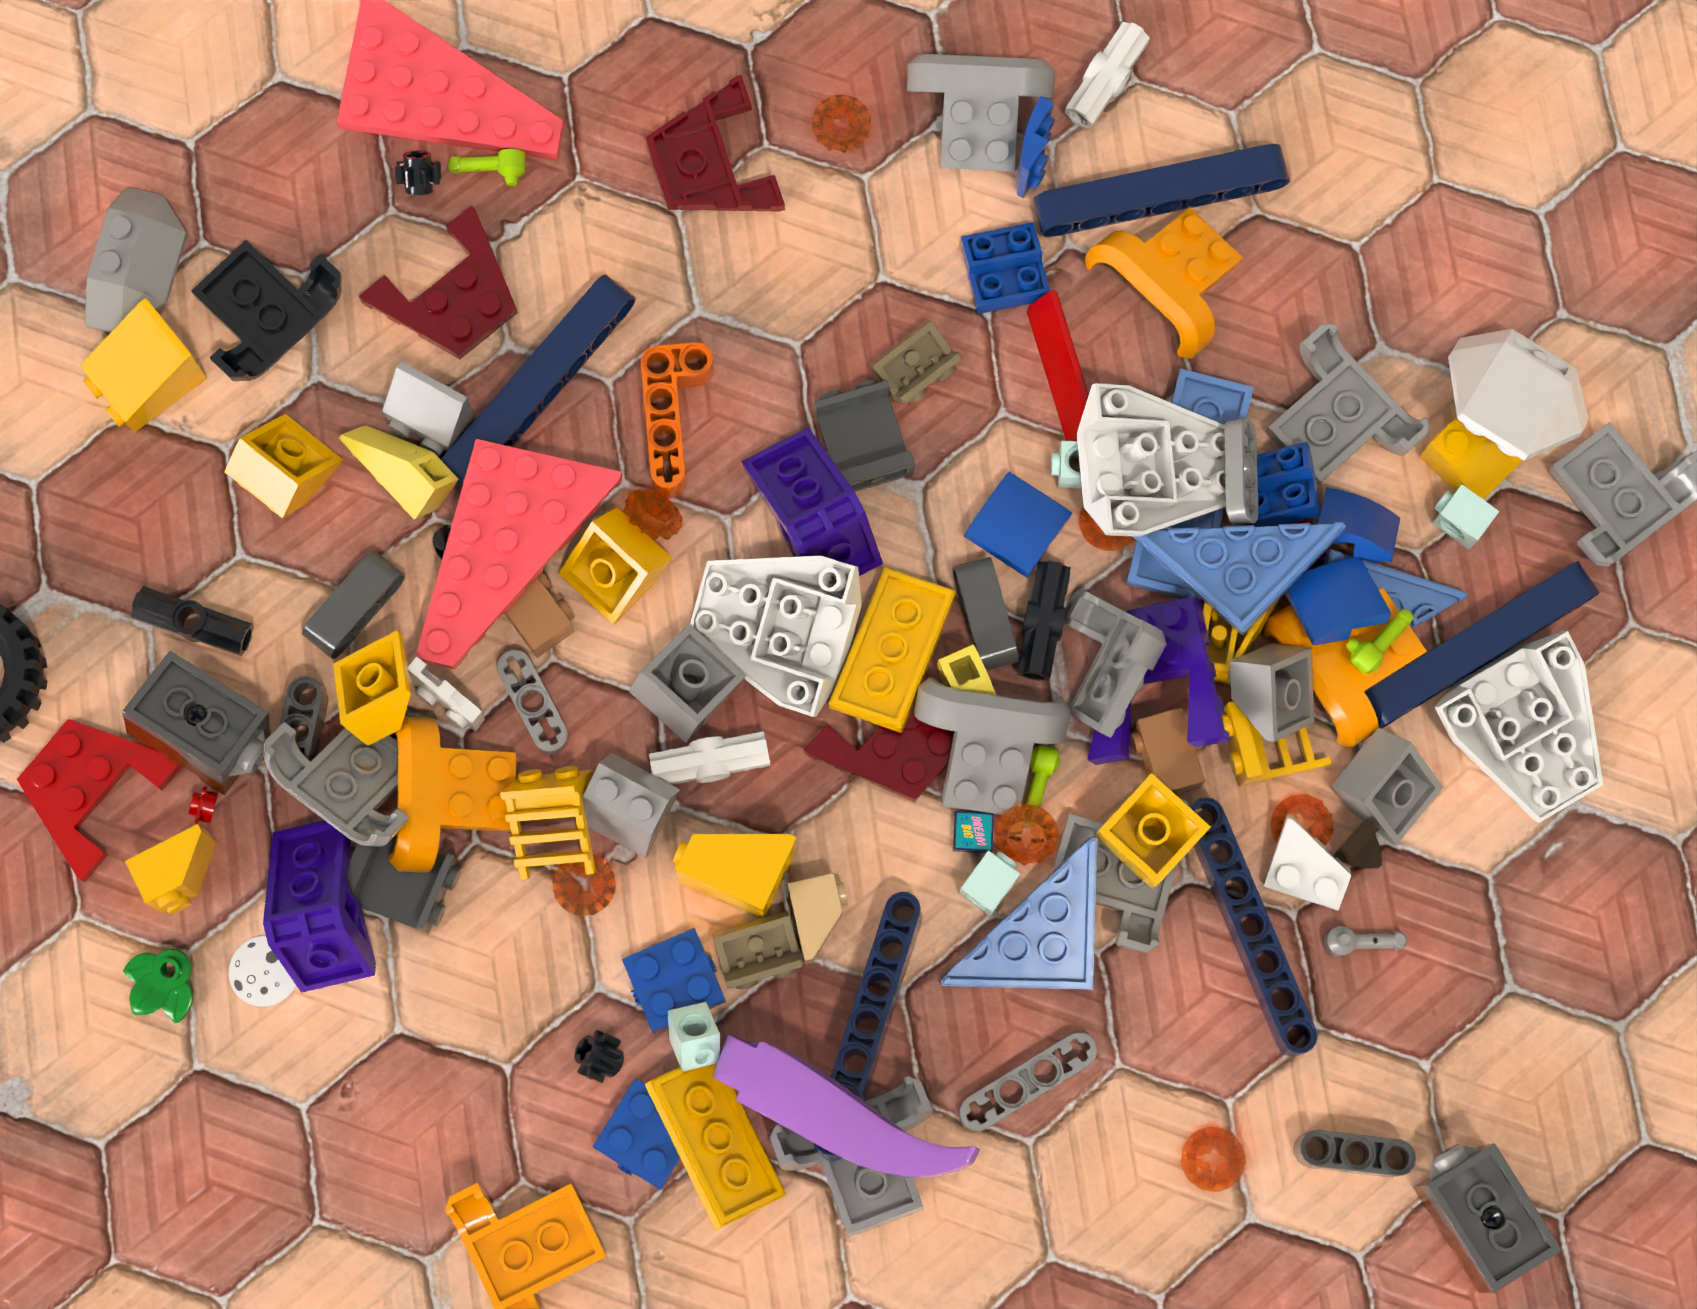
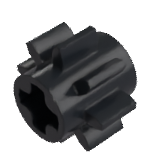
[395,150,441,195]
[574,1030,624,1083]

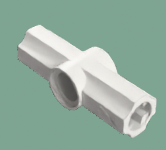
[1065,22,1150,129]
[649,731,770,785]

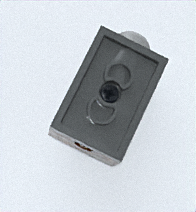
[122,651,271,795]
[1413,1143,1562,1293]

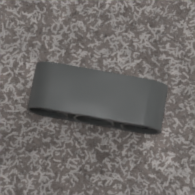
[302,550,405,659]
[952,557,1019,671]
[272,676,328,791]
[1293,1130,1416,1177]

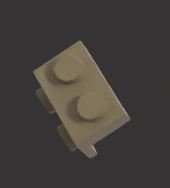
[869,320,963,404]
[712,911,804,989]

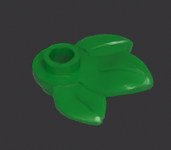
[123,949,194,1023]

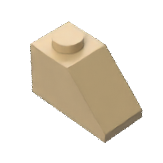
[787,873,848,965]

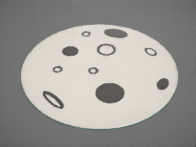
[229,936,296,1007]

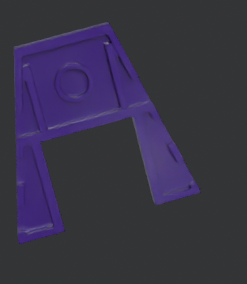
[1088,596,1230,765]

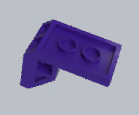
[741,427,883,576]
[263,820,376,993]

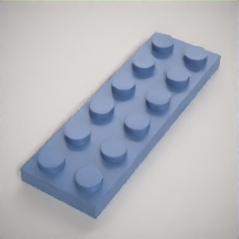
[1126,368,1254,602]

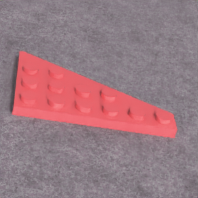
[337,0,564,160]
[415,439,623,670]

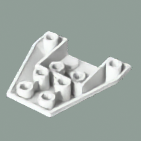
[1448,329,1588,461]
[1077,383,1226,537]
[690,556,862,717]
[1435,631,1603,823]

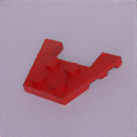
[17,719,181,882]

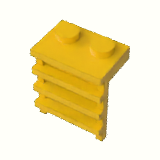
[1222,696,1332,787]
[500,766,596,880]

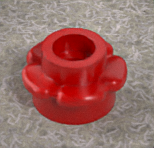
[188,786,218,824]

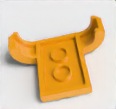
[1085,207,1243,359]
[1263,588,1427,748]
[389,716,516,873]
[445,1182,607,1309]

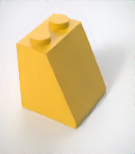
[80,298,207,433]
[673,834,797,918]

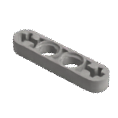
[959,1033,1097,1132]

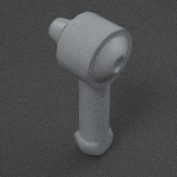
[1323,926,1407,958]

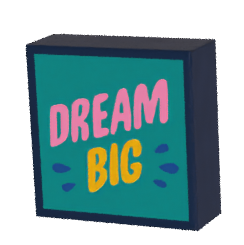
[953,811,994,853]

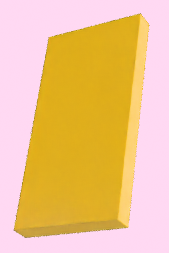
[829,567,957,733]
[645,1064,786,1230]

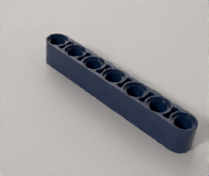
[1033,144,1290,237]
[441,274,636,488]
[1365,561,1600,729]
[1190,797,1317,1057]
[813,892,922,1161]

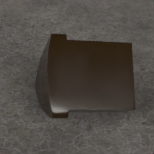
[1333,819,1382,869]

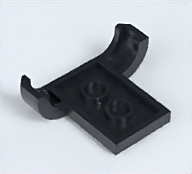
[191,240,342,382]

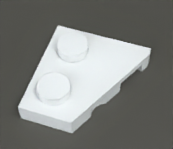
[407,656,485,732]
[1263,814,1351,911]

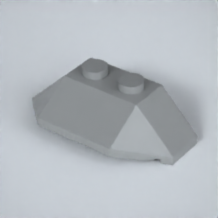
[85,187,187,333]

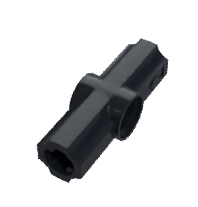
[1017,561,1071,681]
[131,586,254,657]

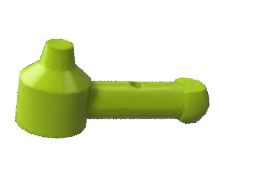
[447,148,525,186]
[1346,609,1414,675]
[1021,744,1061,826]

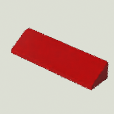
[1027,290,1089,441]

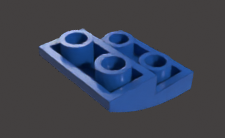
[1017,96,1055,198]
[961,222,1050,314]
[1242,442,1320,527]
[964,472,1072,578]
[1318,488,1400,563]
[1285,557,1391,646]

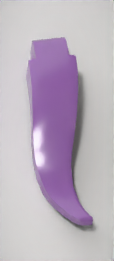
[712,1034,980,1178]

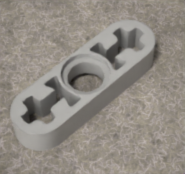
[1224,417,1258,526]
[497,650,569,755]

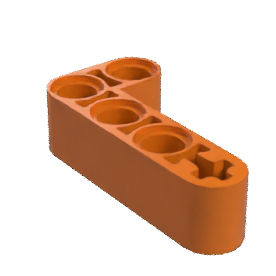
[641,342,714,498]

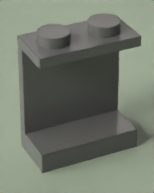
[814,379,915,492]
[347,836,461,934]

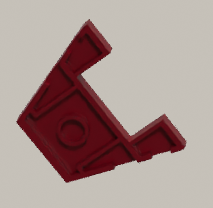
[645,75,785,212]
[359,205,518,359]
[804,674,955,802]

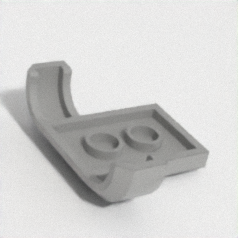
[906,54,1055,171]
[1266,324,1429,485]
[1549,422,1697,567]
[1064,591,1167,738]
[913,678,1071,817]
[264,722,409,847]
[1052,799,1191,954]
[770,1076,932,1238]

